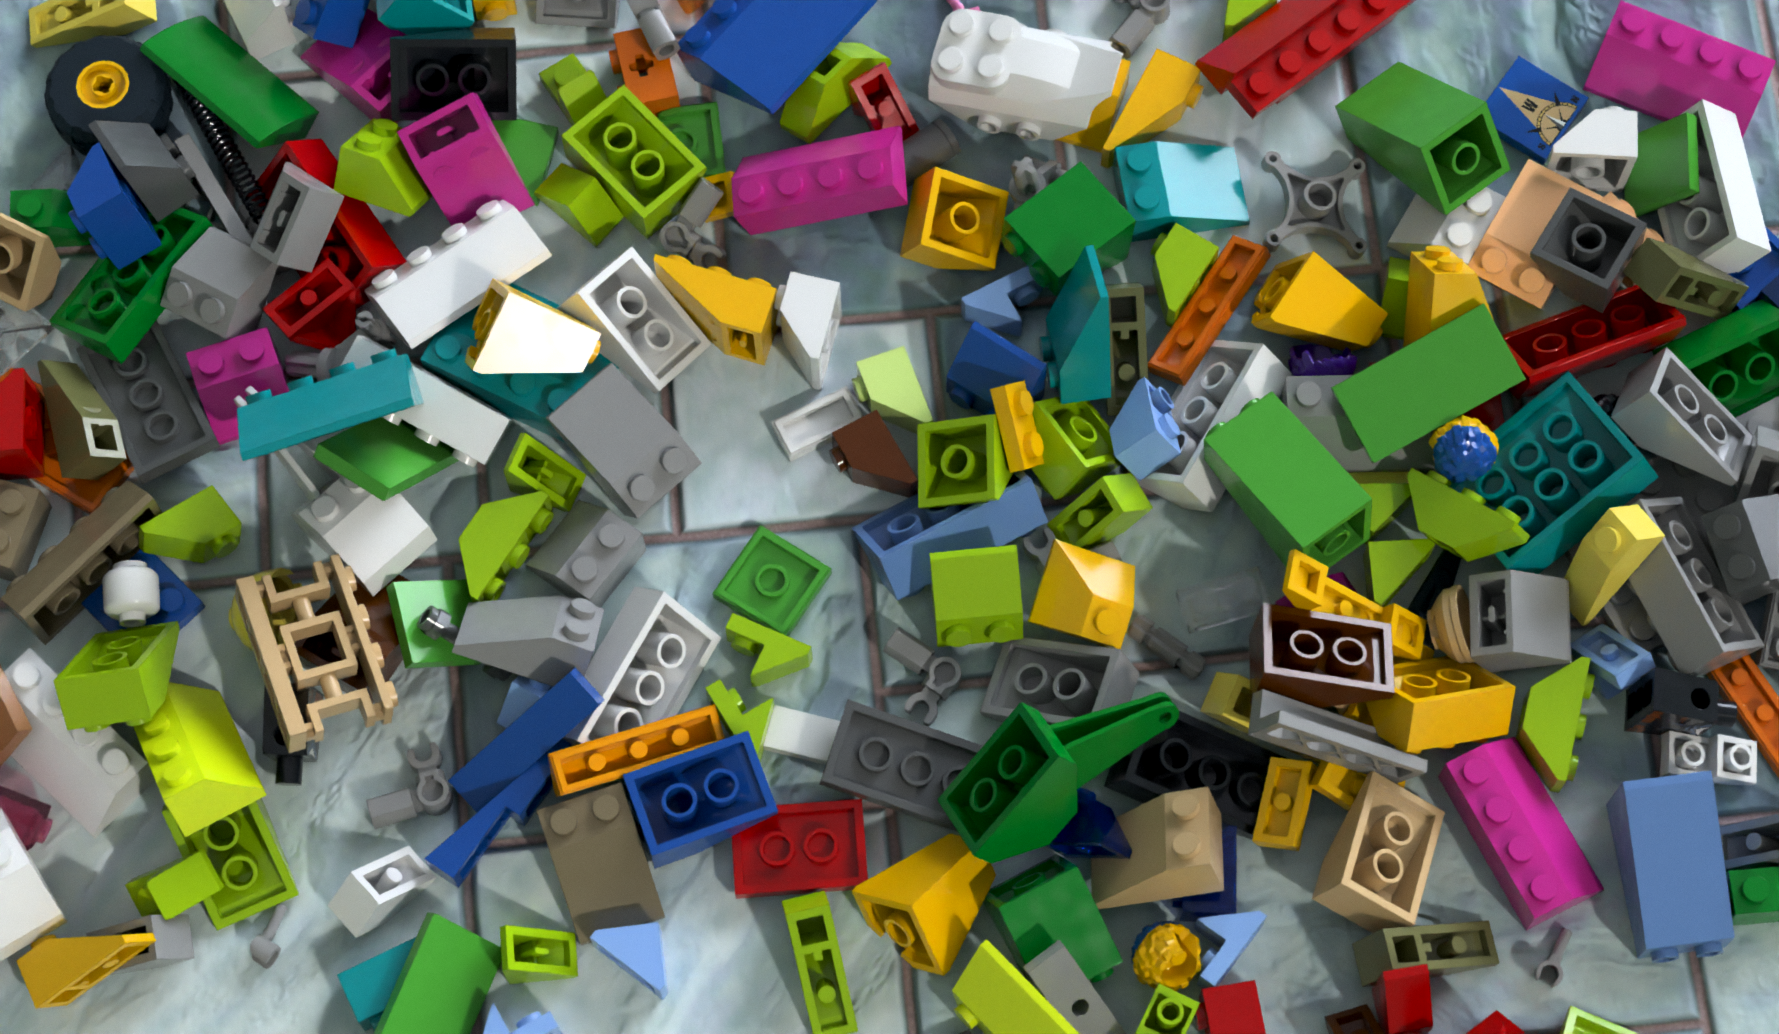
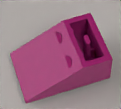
[300,8,406,123]
[397,93,535,226]

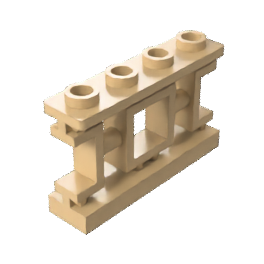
[235,554,398,753]

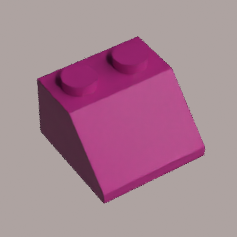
[186,327,289,445]

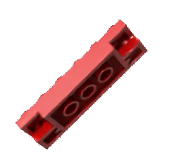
[1195,0,1416,119]

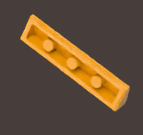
[548,704,725,797]

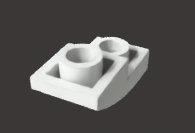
[1660,731,1757,786]

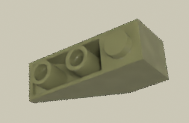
[37,360,127,480]

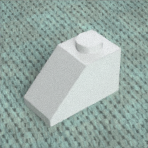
[328,845,437,938]

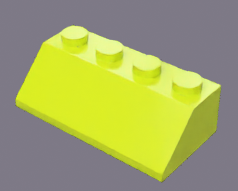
[133,682,267,837]
[952,939,1079,1034]

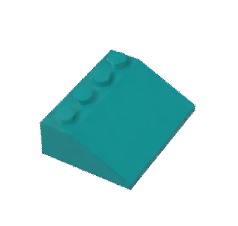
[420,283,619,443]
[237,348,424,461]
[1450,371,1659,574]

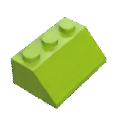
[561,84,707,239]

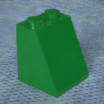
[1001,161,1136,296]
[983,854,1123,997]

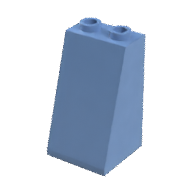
[1606,770,1735,963]

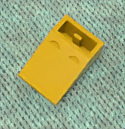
[653,254,778,366]

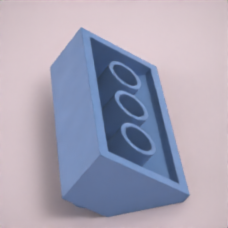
[852,471,1048,600]

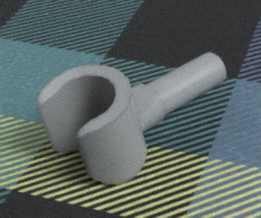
[250,904,287,969]
[1534,928,1572,988]

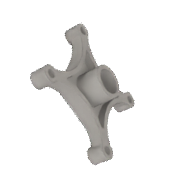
[1261,151,1367,259]

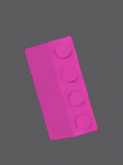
[1583,0,1776,138]
[731,126,908,235]
[1438,737,1604,930]

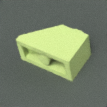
[852,346,933,434]

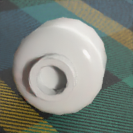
[102,560,160,627]

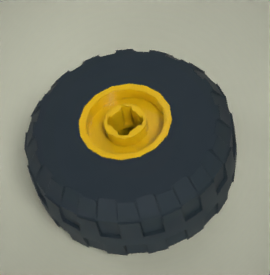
[44,35,173,156]

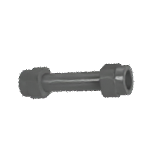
[417,605,512,681]

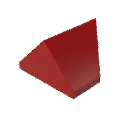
[262,257,356,350]

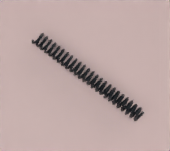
[170,76,269,224]

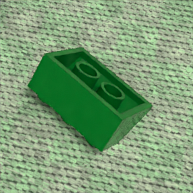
[1652,299,1779,418]

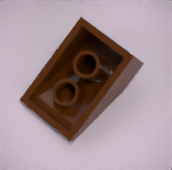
[1249,603,1395,708]

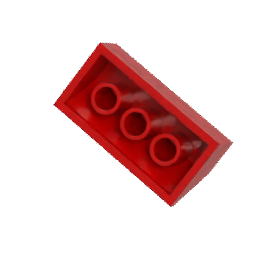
[246,138,407,309]
[1502,285,1687,399]

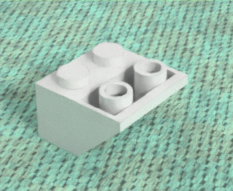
[222,0,297,60]

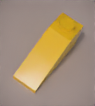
[1100,49,1204,169]
[16,933,156,1008]

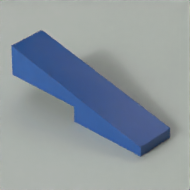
[448,667,605,813]
[424,739,572,888]

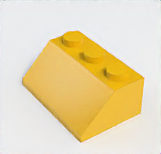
[1365,656,1516,755]

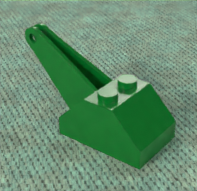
[937,692,1179,864]

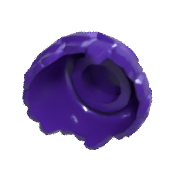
[1288,344,1357,376]

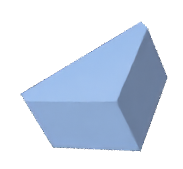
[590,922,668,1000]

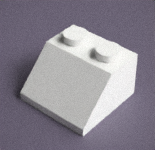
[1545,106,1638,192]
[1387,187,1506,265]
[774,271,842,391]

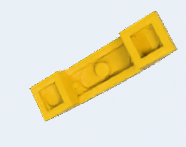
[1282,549,1427,661]

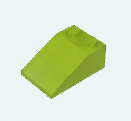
[53,621,180,732]
[161,798,299,931]

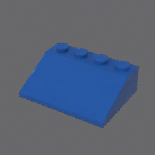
[677,0,878,115]

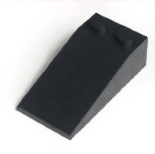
[1104,711,1288,840]

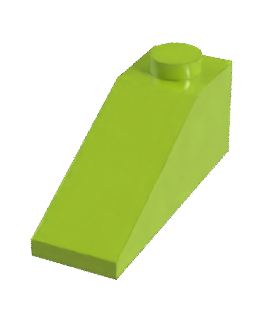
[782,890,858,1034]

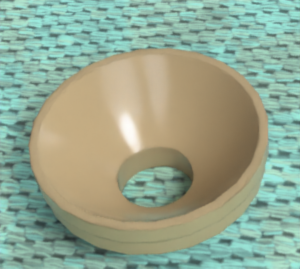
[1427,584,1475,664]

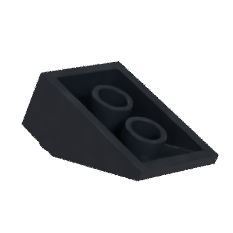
[390,28,517,121]

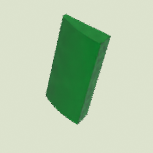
[140,15,319,149]
[49,203,213,364]

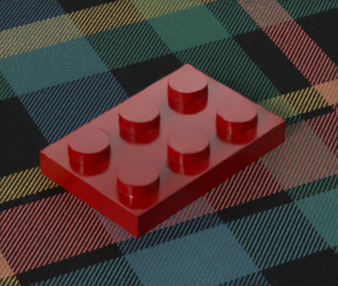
[732,799,868,899]

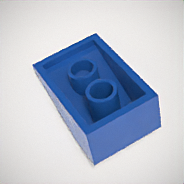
[623,731,778,869]

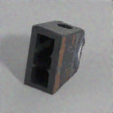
[1624,667,1737,736]
[262,683,324,786]

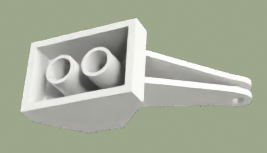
[233,386,438,597]
[0,807,68,961]

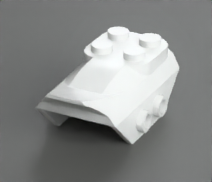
[928,9,1123,141]

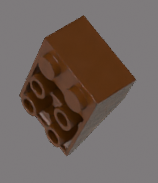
[294,574,410,704]

